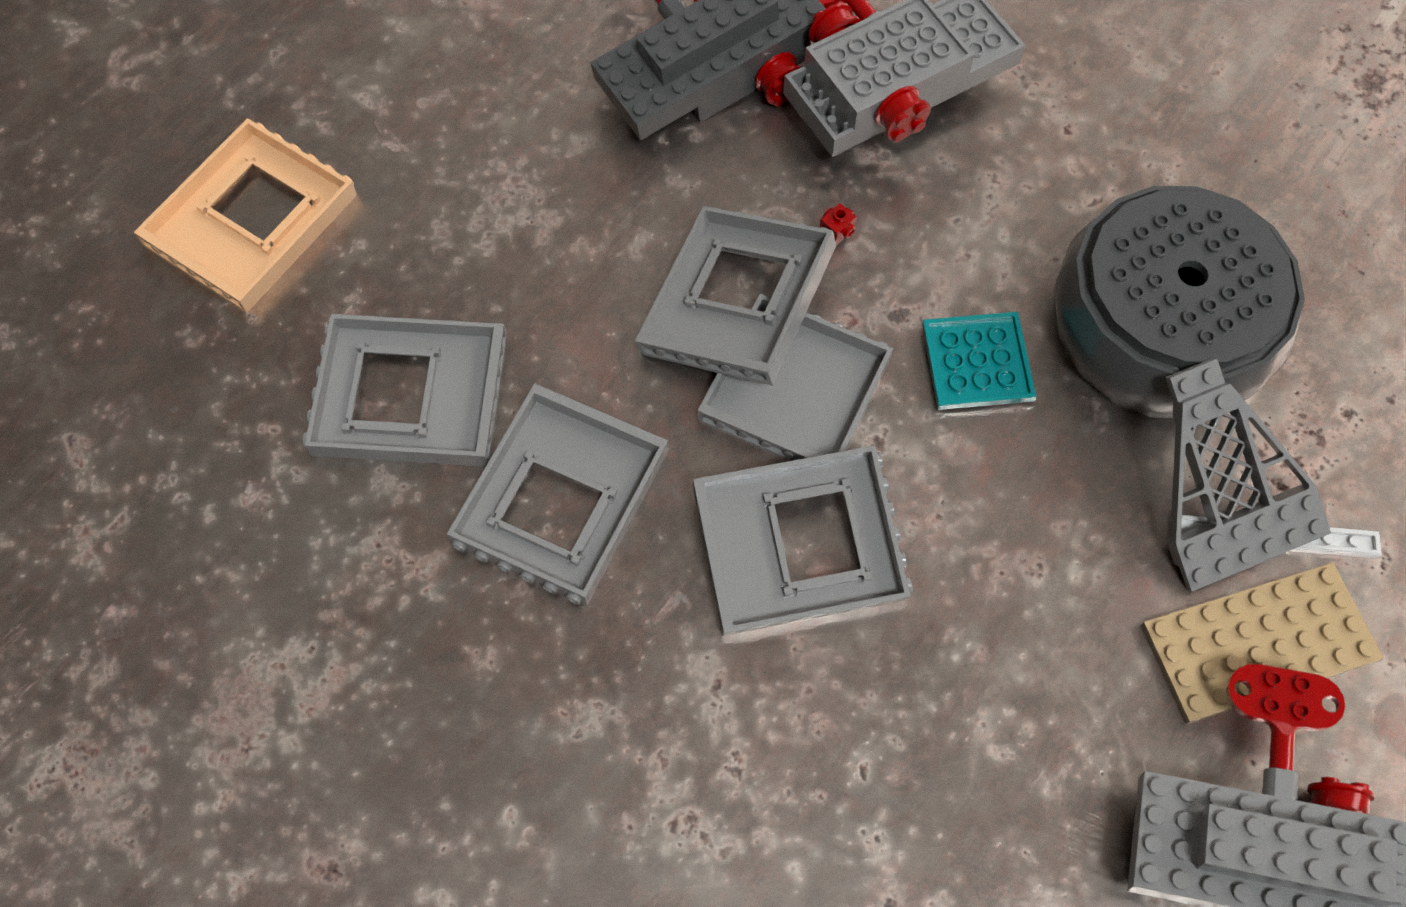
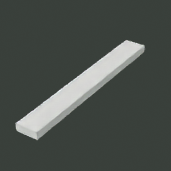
[1170,515,1382,559]

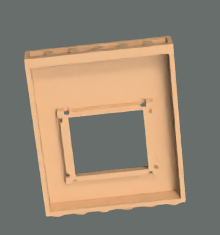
[134,118,357,313]

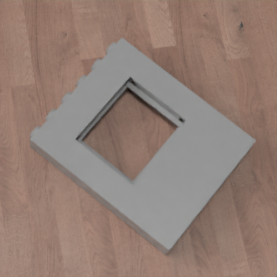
[635,206,836,386]
[303,314,507,467]
[447,383,669,605]
[692,445,913,636]

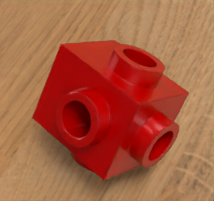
[819,203,857,245]

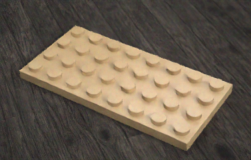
[1141,562,1384,724]

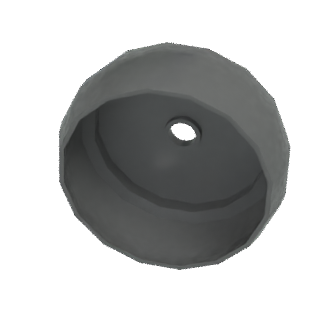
[1054,186,1305,418]

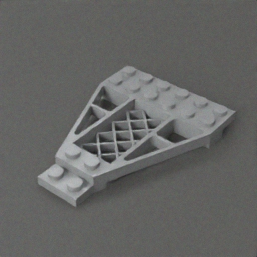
[1165,358,1331,592]

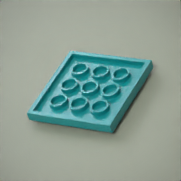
[922,312,1037,410]

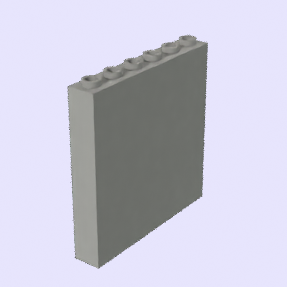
[698,294,893,461]

